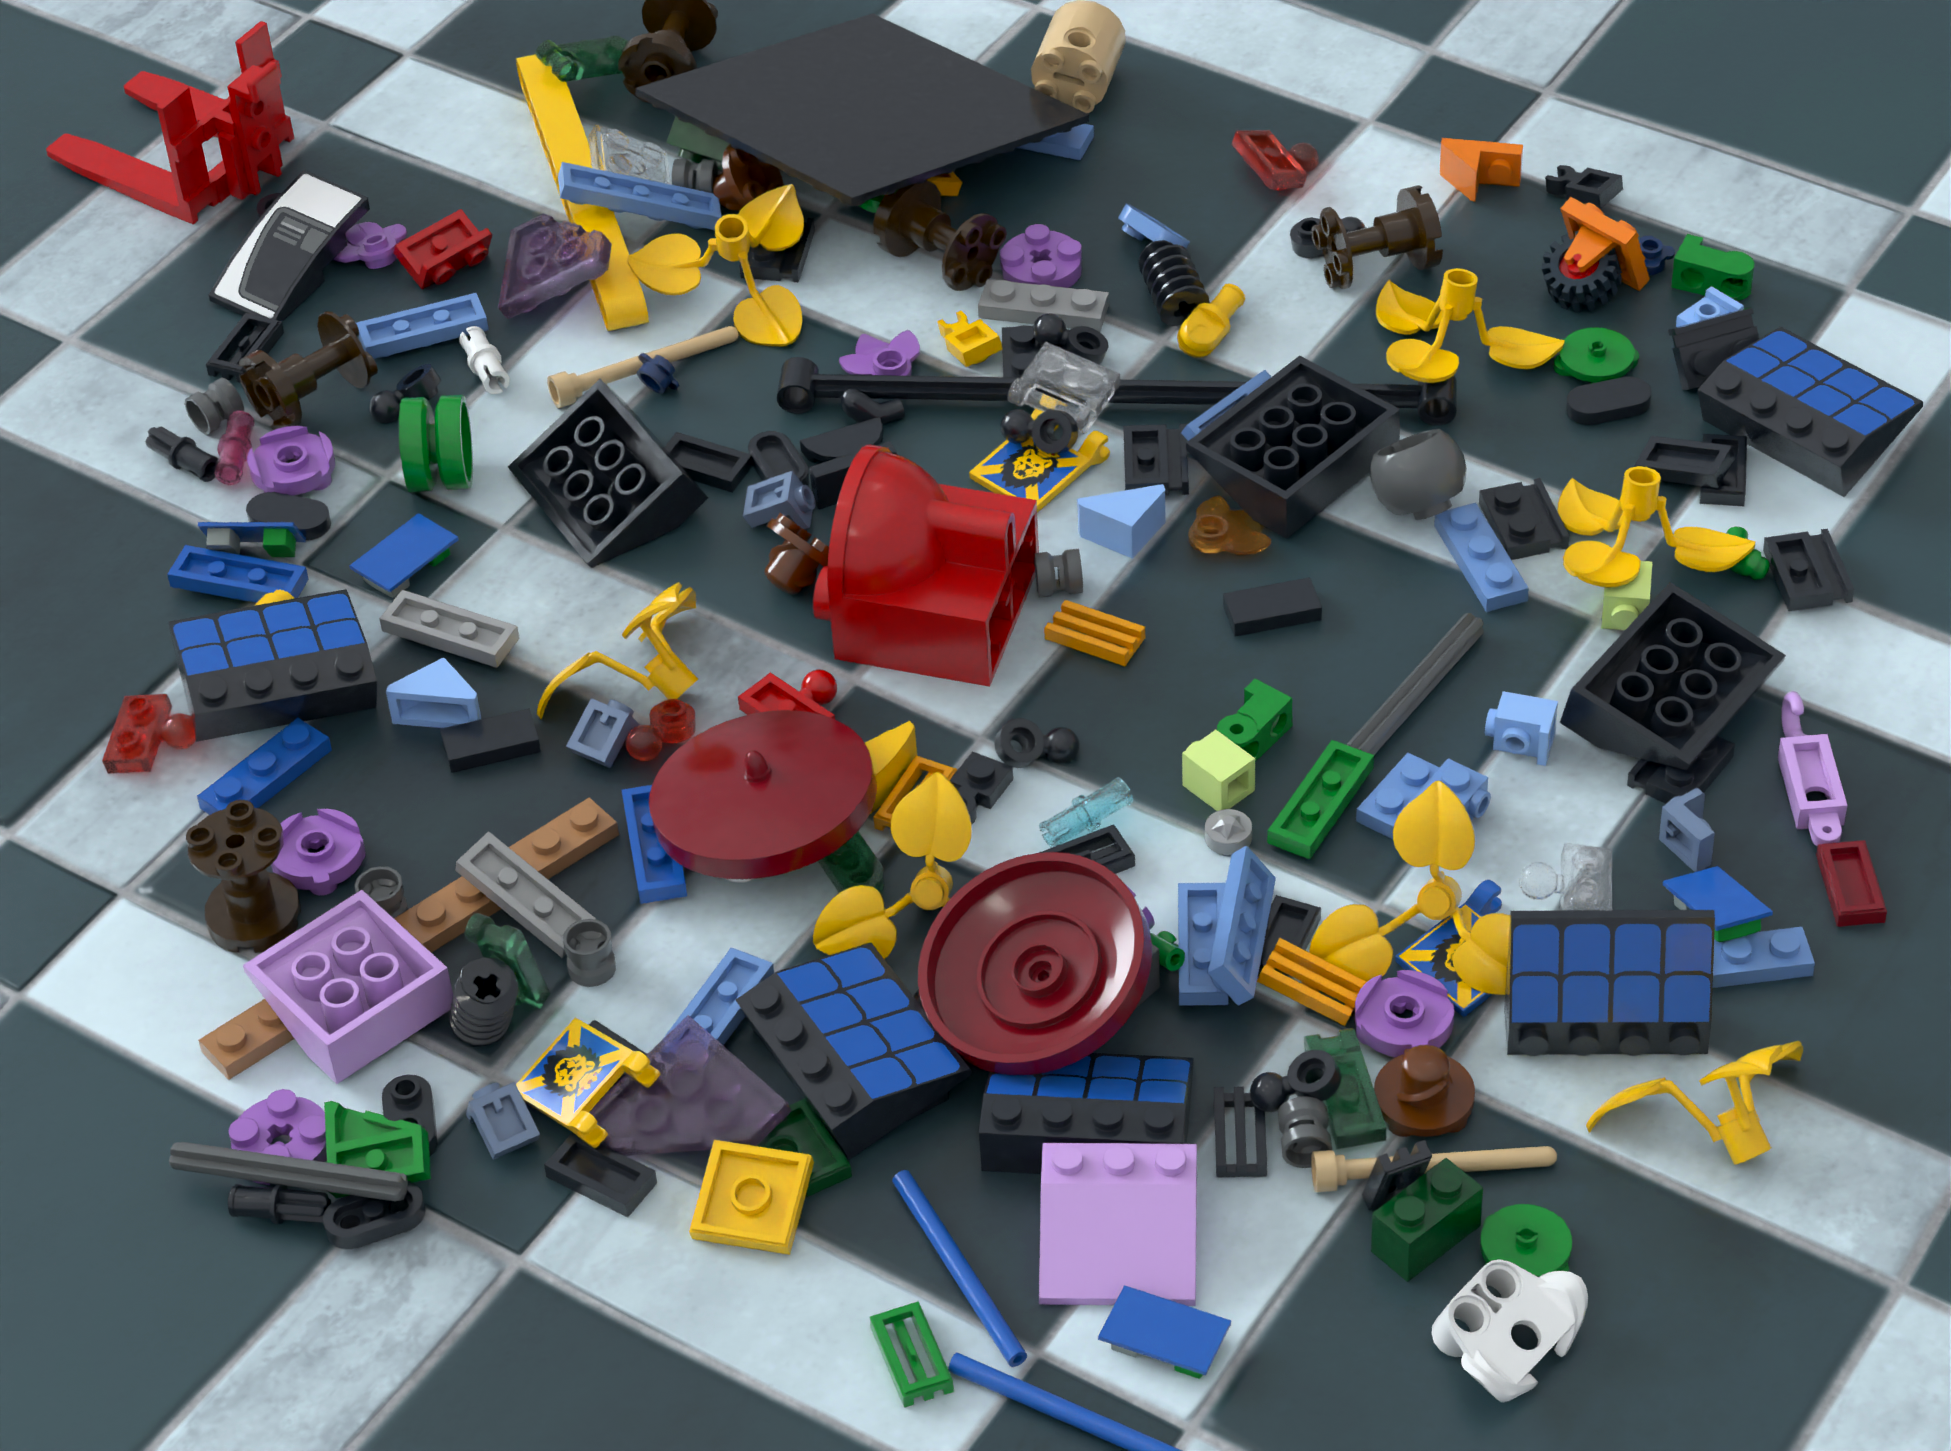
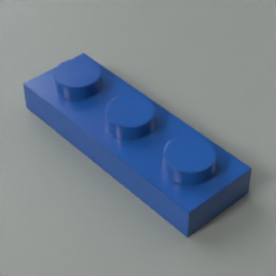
[167,545,309,603]
[197,718,332,815]
[622,785,687,904]

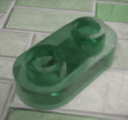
[818,831,885,894]

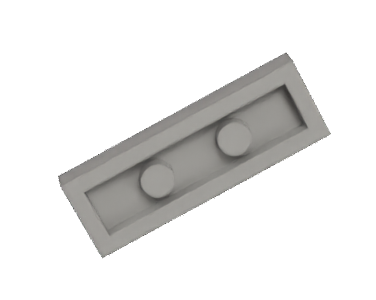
[978,279,1109,332]
[379,590,520,668]
[455,831,596,958]

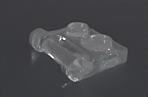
[1007,342,1121,434]

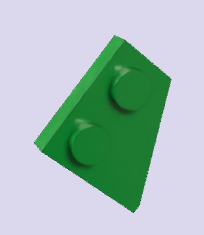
[324,1101,431,1198]

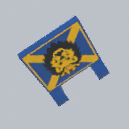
[1395,880,1502,1017]

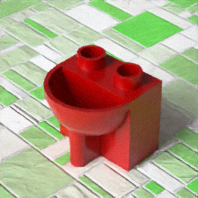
[813,444,1039,687]

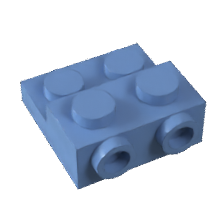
[1356,753,1491,839]

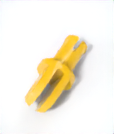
[1177,283,1246,358]

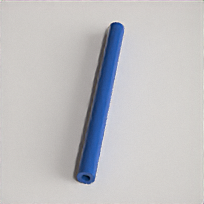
[892,1170,1027,1367]
[948,1352,1182,1451]

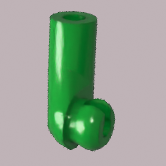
[1726,526,1770,580]
[1150,931,1185,971]

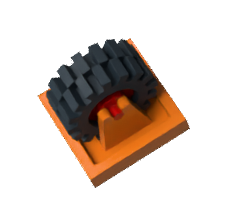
[1542,197,1650,312]

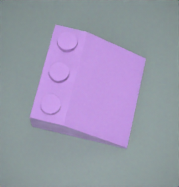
[243,890,453,1084]
[1039,1143,1197,1306]

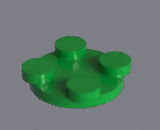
[1554,327,1639,384]
[1480,1204,1572,1277]

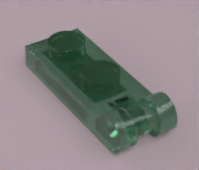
[535,36,628,82]
[465,913,550,1009]
[1303,1028,1387,1149]

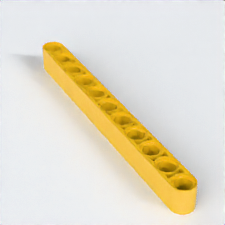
[516,50,649,331]

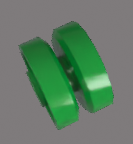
[399,395,473,493]

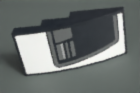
[209,170,370,322]

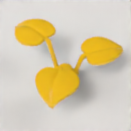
[627,184,804,347]
[1376,268,1565,383]
[1557,466,1756,587]
[537,582,698,720]
[813,772,972,959]
[1309,780,1510,995]
[1586,1041,1803,1165]

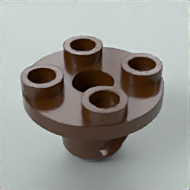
[713,144,785,210]
[764,513,829,595]
[1374,1045,1475,1137]

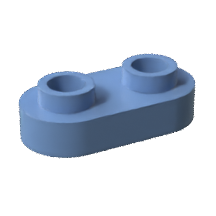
[1118,203,1190,249]

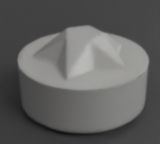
[1205,809,1252,855]

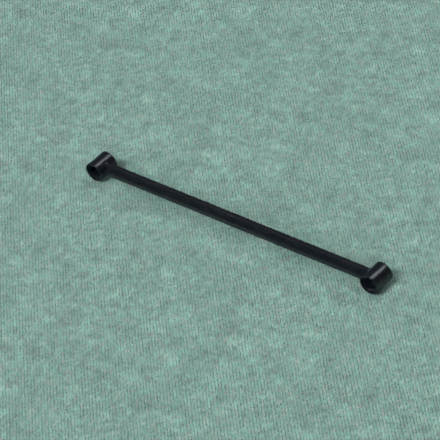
[777,357,1457,426]

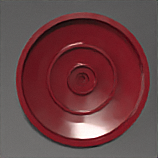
[649,710,877,880]
[918,852,1152,1075]

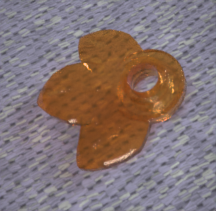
[1188,495,1271,555]

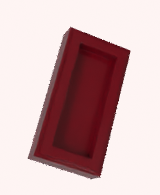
[1816,840,1887,927]

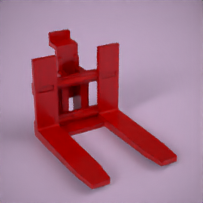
[46,21,294,225]

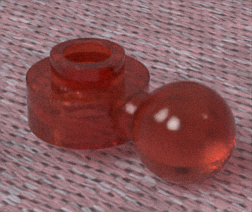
[626,699,696,761]

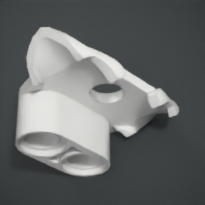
[1432,1260,1588,1403]

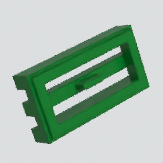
[869,1301,954,1408]

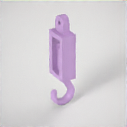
[1778,691,1847,846]

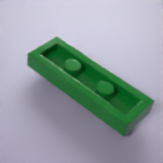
[1267,740,1374,859]

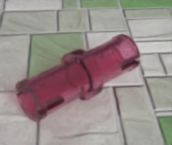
[215,411,255,485]

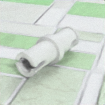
[459,326,510,394]

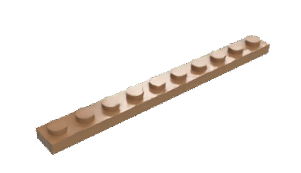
[198,798,619,1080]

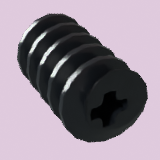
[1138,240,1210,326]
[449,957,518,1046]

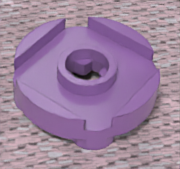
[1000,224,1082,288]
[247,426,335,495]
[271,809,366,895]
[1355,970,1454,1057]
[228,1089,327,1185]

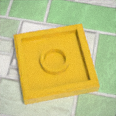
[689,1140,814,1255]

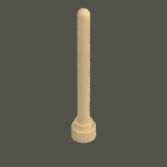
[547,326,739,408]
[1311,1146,1557,1192]

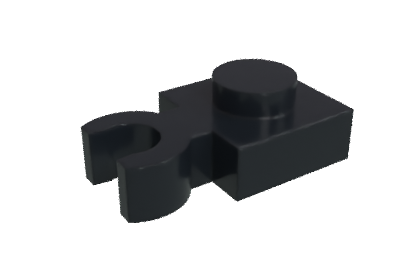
[1545,165,1623,209]
[950,751,1013,824]

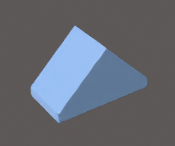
[1077,484,1166,559]
[386,657,481,728]

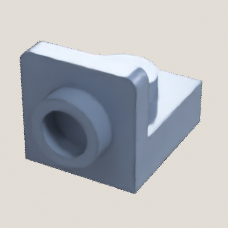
[743,471,815,529]
[566,698,643,768]
[1659,788,1715,872]
[466,1082,540,1160]

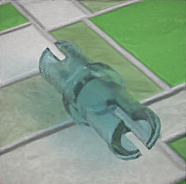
[1039,777,1133,848]

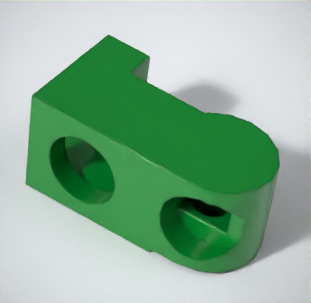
[1671,234,1755,301]
[1217,678,1293,762]

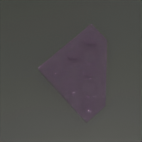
[498,214,612,319]
[589,1015,792,1156]

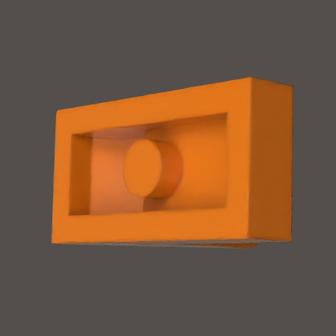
[1440,138,1523,202]

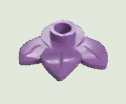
[333,222,407,269]
[839,330,920,376]

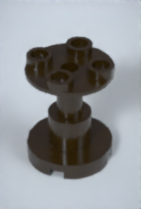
[618,0,718,104]
[873,179,1007,291]
[1312,185,1443,289]
[238,311,378,430]
[186,800,301,953]

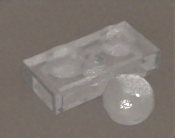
[1519,843,1612,910]

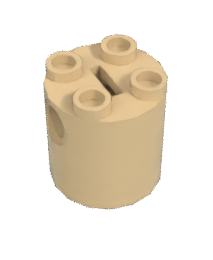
[1031,0,1126,113]

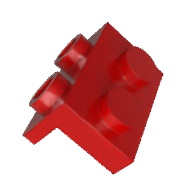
[393,209,493,289]

